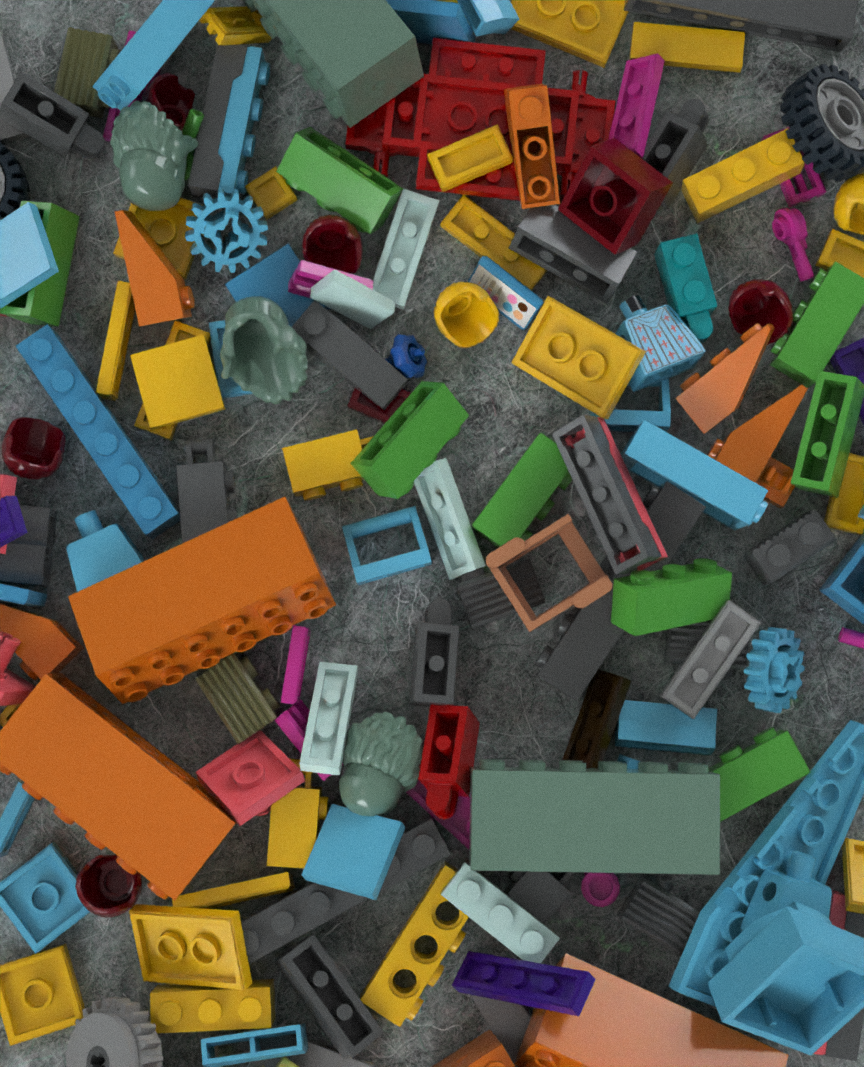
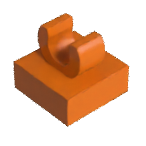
[756,457,795,509]

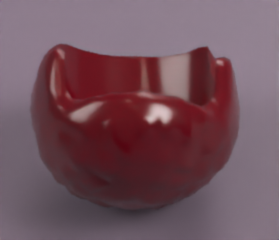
[140,73,195,131]
[302,215,363,274]
[728,279,793,345]
[2,417,66,480]
[75,854,142,918]

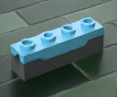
[188,44,270,199]

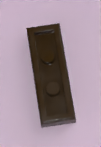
[562,669,631,768]

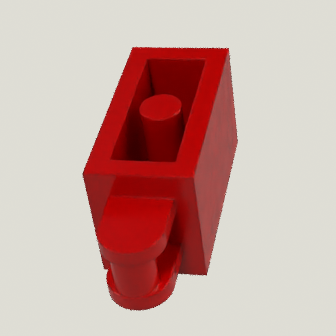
[418,704,480,820]

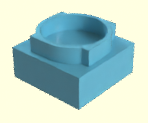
[708,901,864,1055]

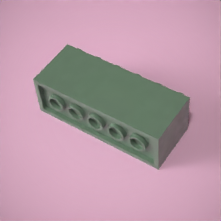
[242,0,424,128]
[469,759,720,875]

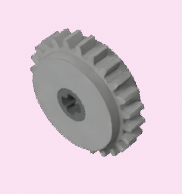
[66,997,163,1067]

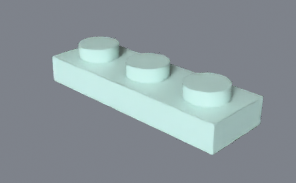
[373,188,439,310]
[414,458,486,580]
[299,661,358,775]
[441,862,560,963]

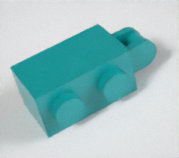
[654,233,717,344]

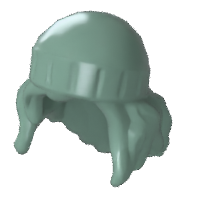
[110,101,198,211]
[220,296,308,405]
[339,712,423,817]

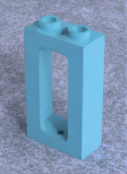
[92,0,215,111]
[621,420,768,531]

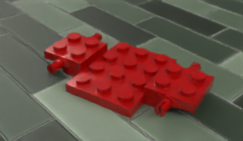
[345,38,616,201]

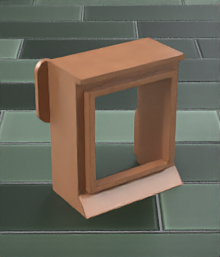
[486,514,612,632]

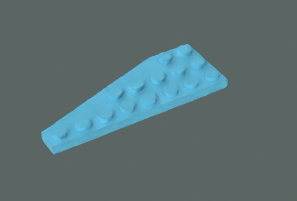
[668,720,864,1007]

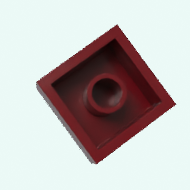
[557,138,673,255]

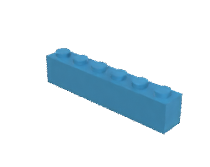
[16,324,180,539]

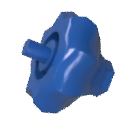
[385,334,428,378]

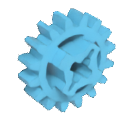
[185,188,268,273]
[744,627,805,713]

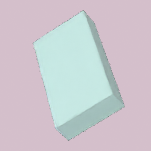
[310,269,395,329]

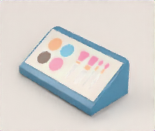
[468,255,544,330]

